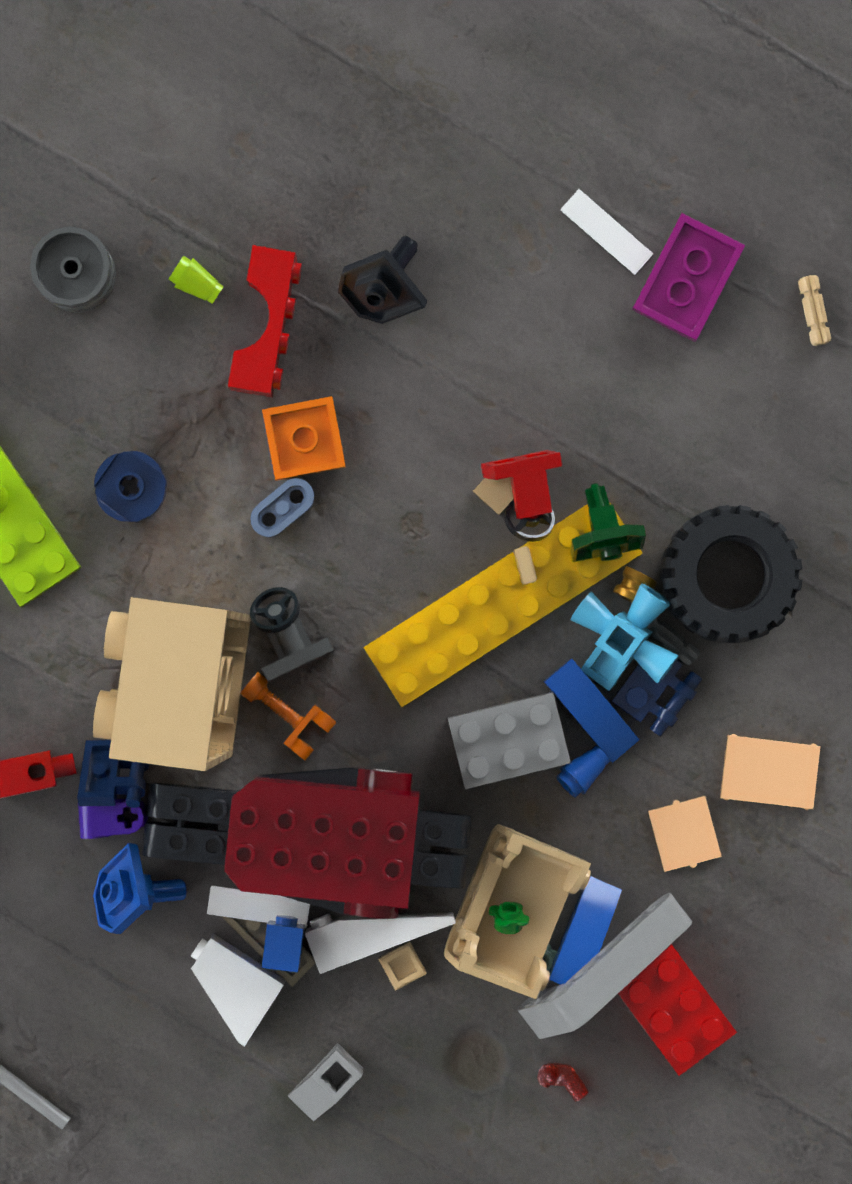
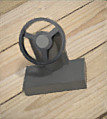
[250,587,334,681]

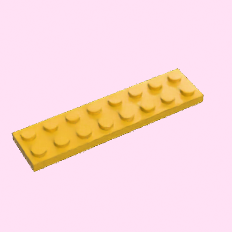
[363,502,643,707]

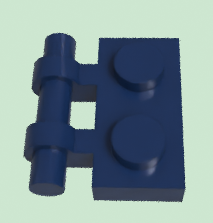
[611,660,702,737]
[77,740,149,808]

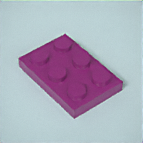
[632,213,745,342]

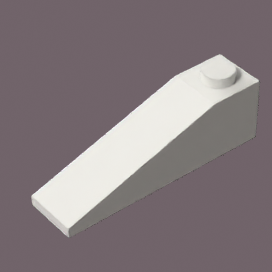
[305,912,456,974]

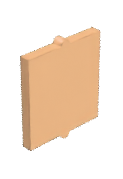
[648,796,722,872]

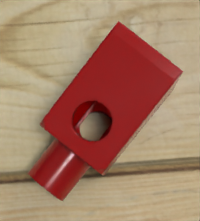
[0,750,77,799]

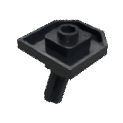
[338,236,428,324]

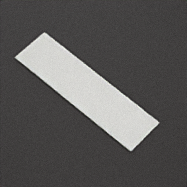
[561,189,653,275]
[207,886,310,928]

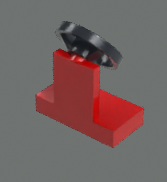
[481,450,562,542]

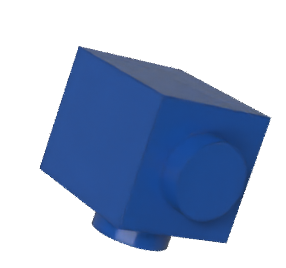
[262,915,305,972]

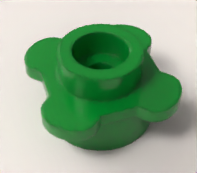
[488,902,529,934]

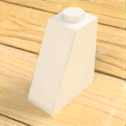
[191,934,285,1047]

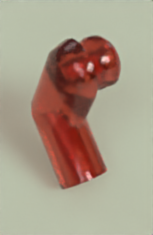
[537,1062,589,1102]

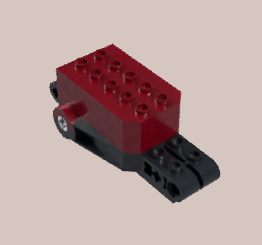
[142,767,472,919]

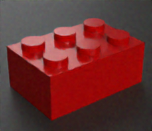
[618,944,737,1076]

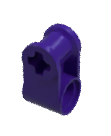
[78,799,149,839]

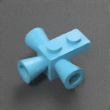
[570,583,679,691]

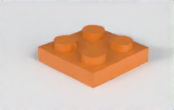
[262,396,346,481]

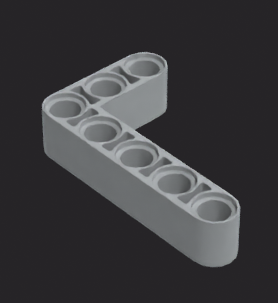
[517,893,692,1039]

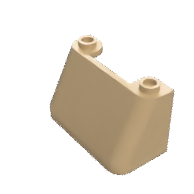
[444,824,591,999]

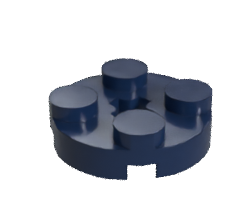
[94,451,167,523]

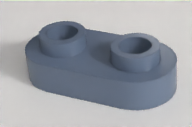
[250,478,315,538]

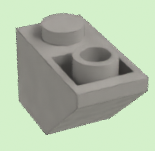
[288,1043,363,1121]

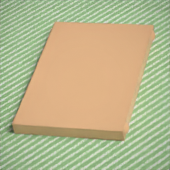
[720,734,820,810]

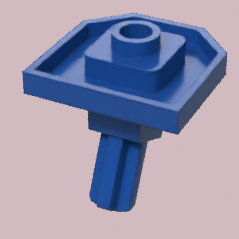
[93,843,187,934]

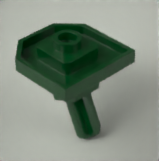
[570,483,646,562]

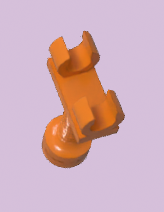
[240,672,336,761]

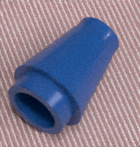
[556,746,610,798]

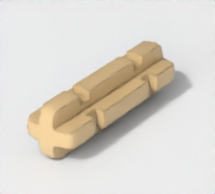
[798,275,831,346]

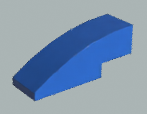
[543,658,639,763]
[549,876,622,985]

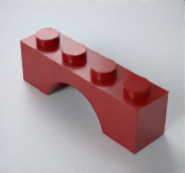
[228,245,302,398]

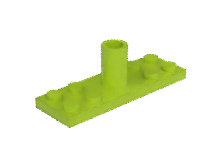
[0,446,82,607]

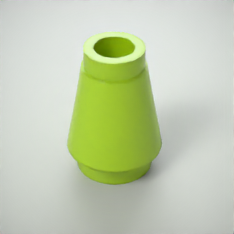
[168,255,224,304]

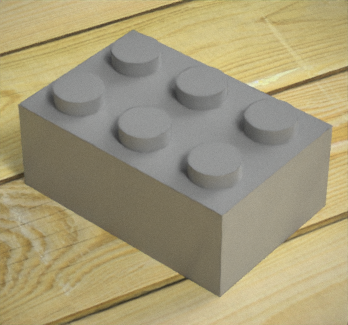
[447,692,571,789]

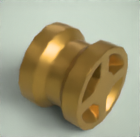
[613,566,657,603]

